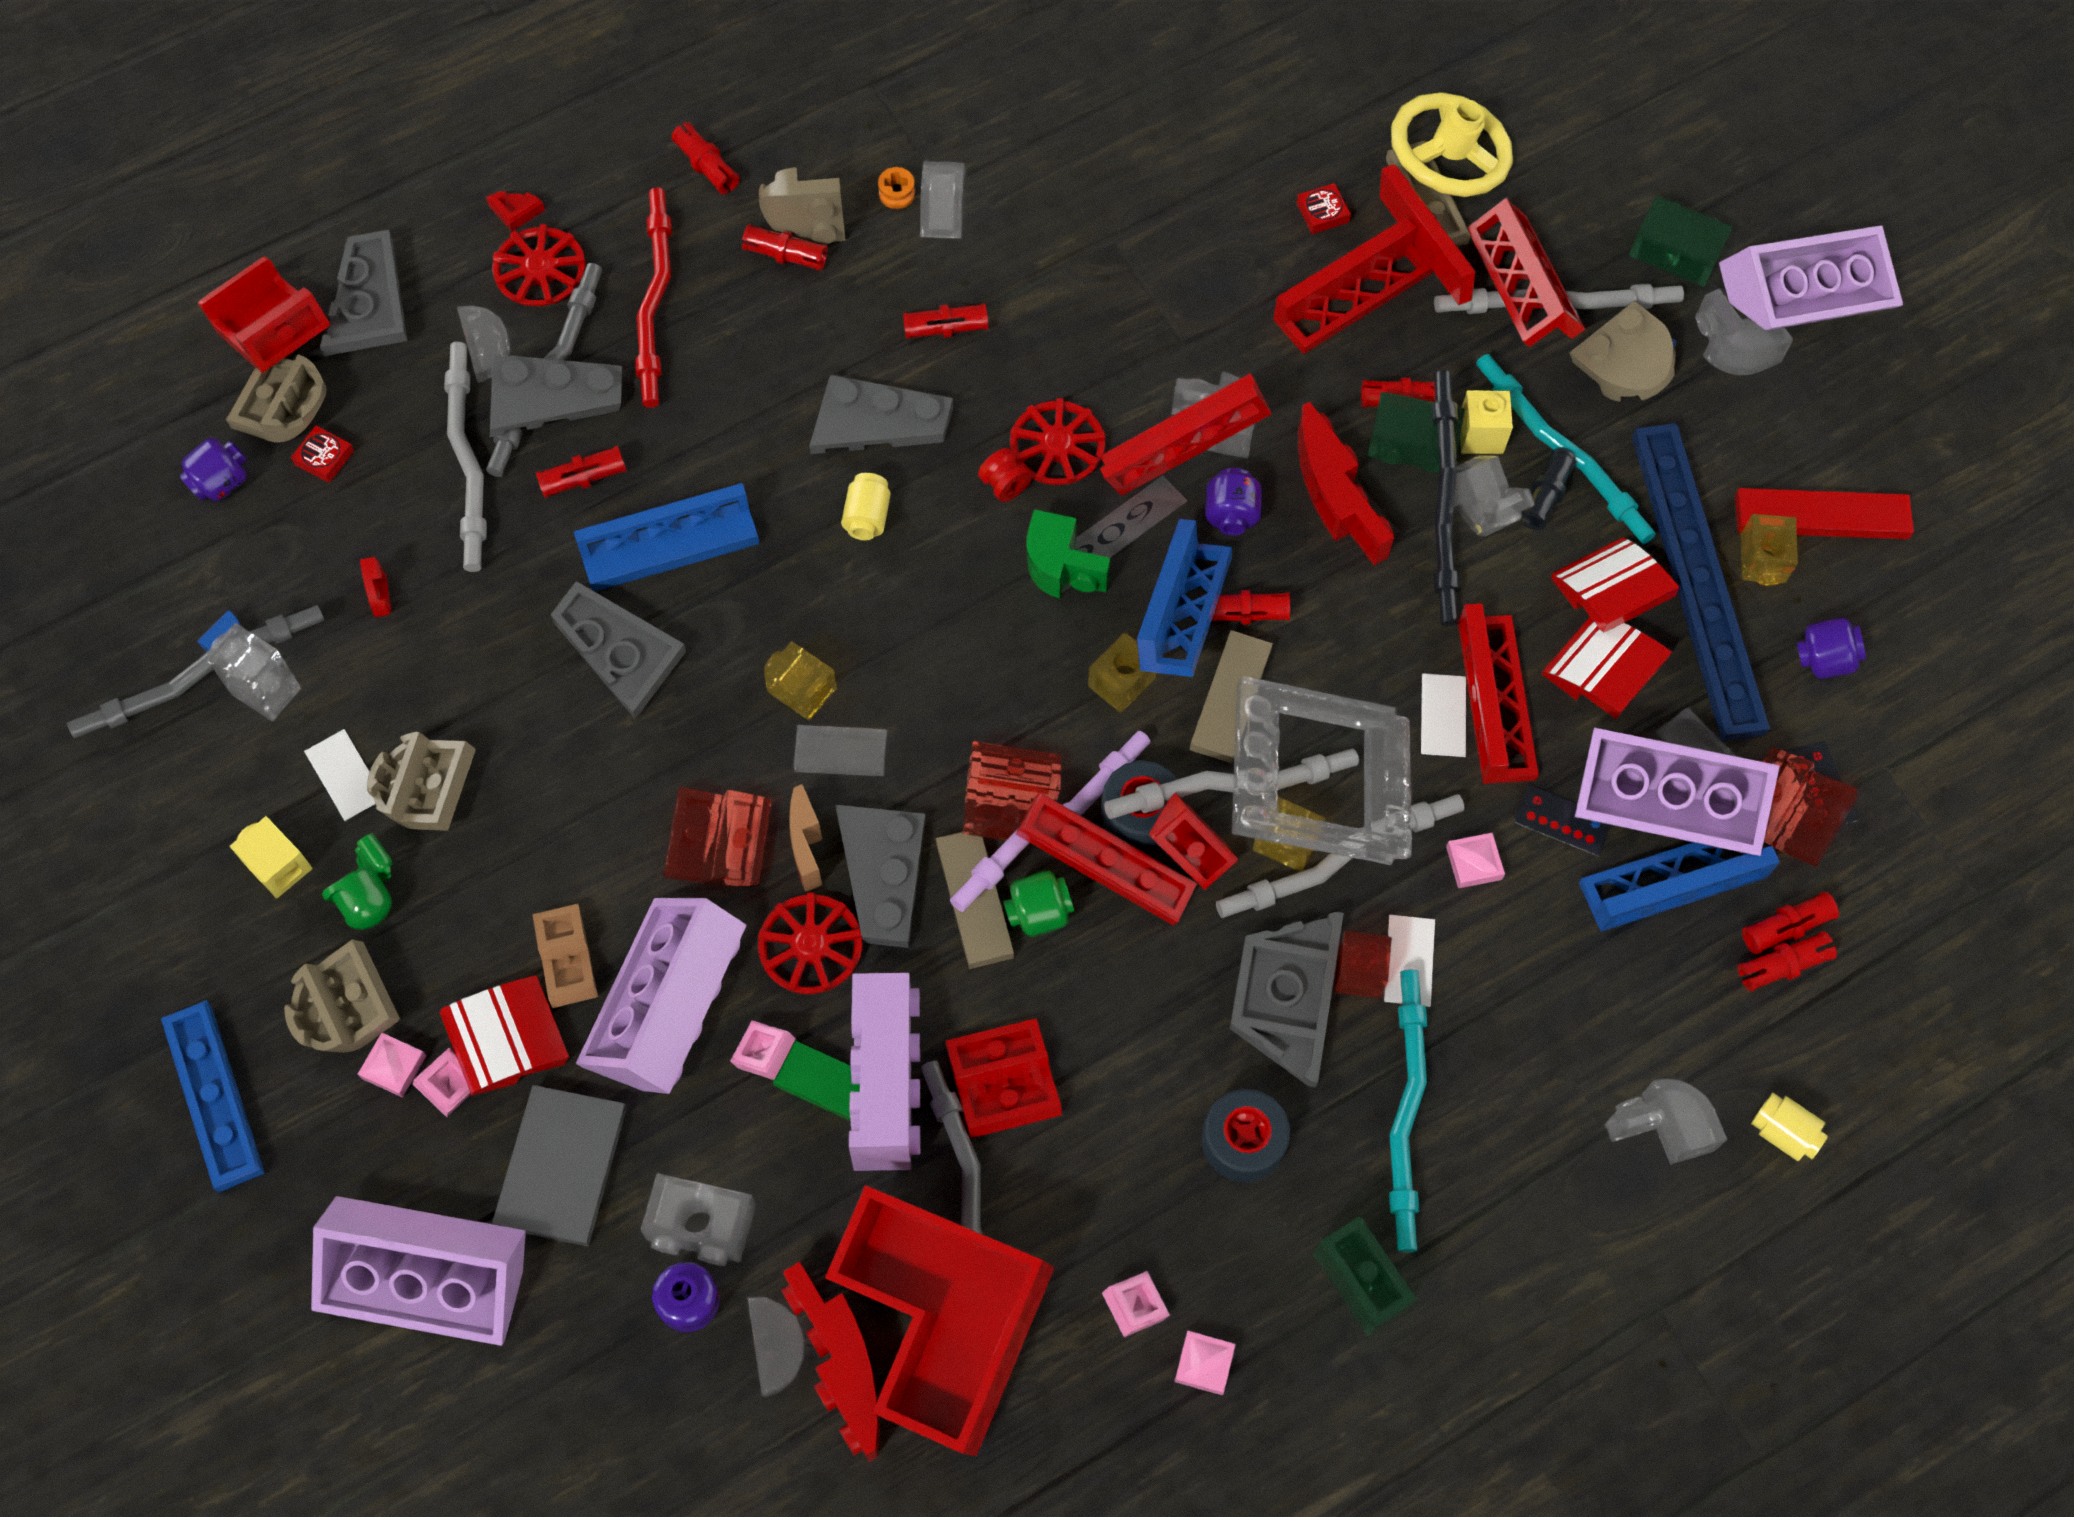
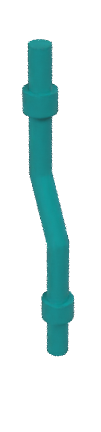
[1476,354,1656,544]
[1389,969,1427,1253]

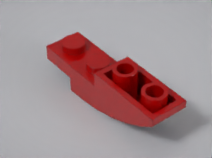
[1298,402,1394,565]
[781,1261,880,1462]

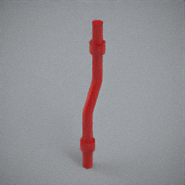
[635,188,672,408]

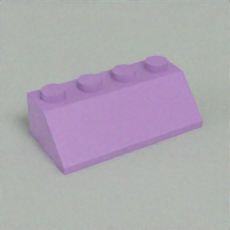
[1719,225,1903,331]
[1575,728,1780,856]
[576,898,746,1094]
[311,1196,526,1346]

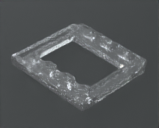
[1232,676,1412,865]

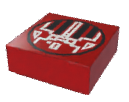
[1296,183,1351,234]
[291,426,354,483]

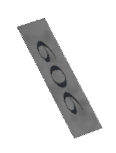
[1061,475,1187,593]

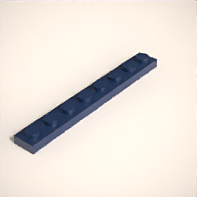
[1632,423,1770,742]

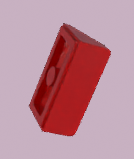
[1149,792,1239,890]

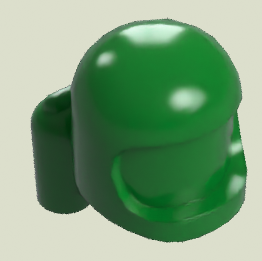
[322,833,392,930]

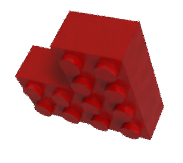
[825,1185,1055,1457]

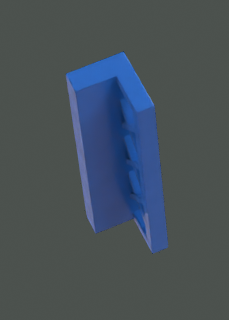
[573,483,759,592]
[1137,519,1232,677]
[1579,842,1780,932]

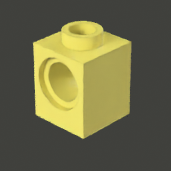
[1459,391,1513,454]
[230,816,313,899]

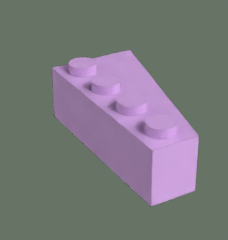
[849,973,921,1171]

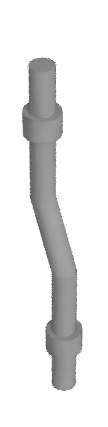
[1434,284,1684,314]
[444,342,487,572]
[1104,748,1359,819]
[1216,794,1465,918]

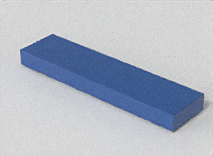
[161,1000,265,1192]

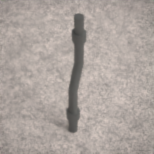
[486,263,602,477]
[67,605,325,739]
[921,1061,983,1235]

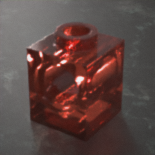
[1334,931,1392,999]

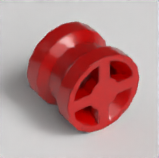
[978,448,1032,502]

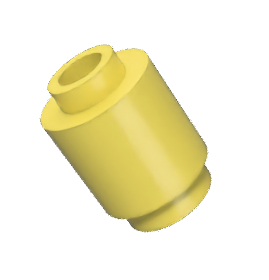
[841,473,891,540]
[1751,1093,1828,1161]

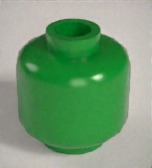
[1003,870,1075,937]

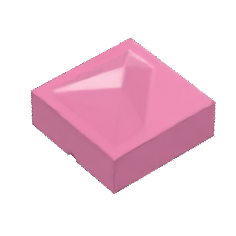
[1446,833,1505,888]
[730,1020,795,1080]
[358,1033,426,1098]
[413,1048,471,1117]
[1102,1271,1170,1337]
[1175,1331,1235,1395]

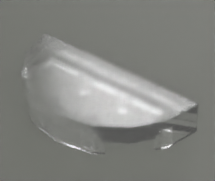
[457,306,510,383]
[747,1297,805,1398]

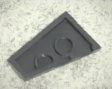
[320,230,408,356]
[489,354,622,437]
[810,375,953,454]
[550,581,686,719]
[835,805,926,948]

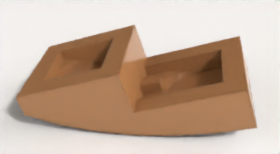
[789,784,822,892]
[533,904,598,1008]

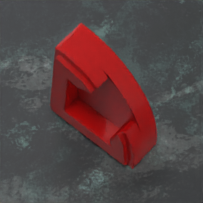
[486,191,545,232]
[360,557,392,617]

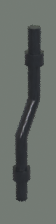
[1431,371,1461,626]

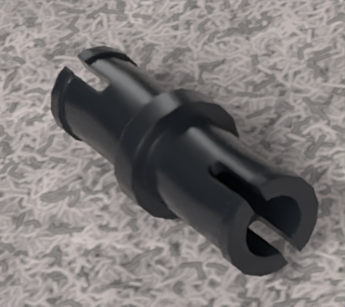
[1519,448,1577,530]

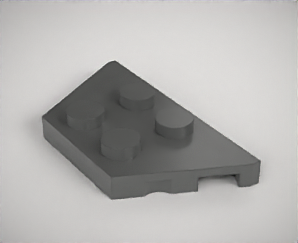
[1230,912,1344,1088]

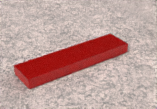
[1380,164,1475,306]
[1735,488,1914,539]
[1016,792,1197,925]

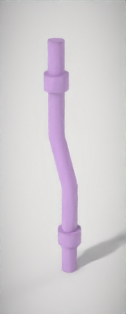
[950,731,1150,912]

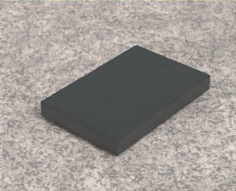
[492,1085,627,1247]

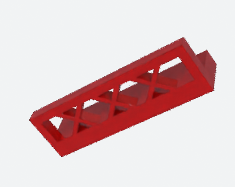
[1467,198,1585,347]
[1273,217,1433,354]
[1100,373,1272,496]
[1458,603,1538,784]

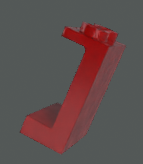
[198,256,331,373]

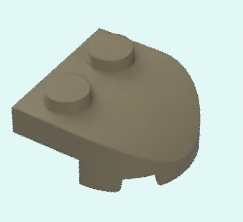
[759,167,845,244]
[1570,301,1676,401]
[226,355,326,442]
[367,732,476,831]
[284,940,400,1053]

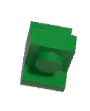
[1026,509,1111,598]

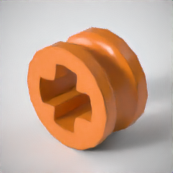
[878,167,915,209]

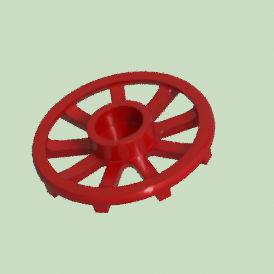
[492,224,586,307]
[1010,398,1105,485]
[758,893,862,994]

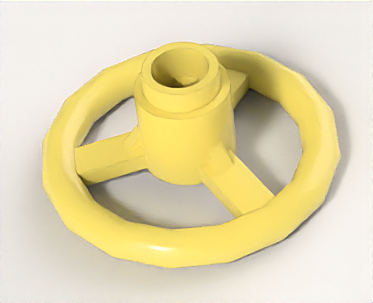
[1391,92,1513,197]

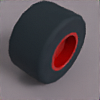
[1101,760,1184,850]
[1201,1089,1290,1183]

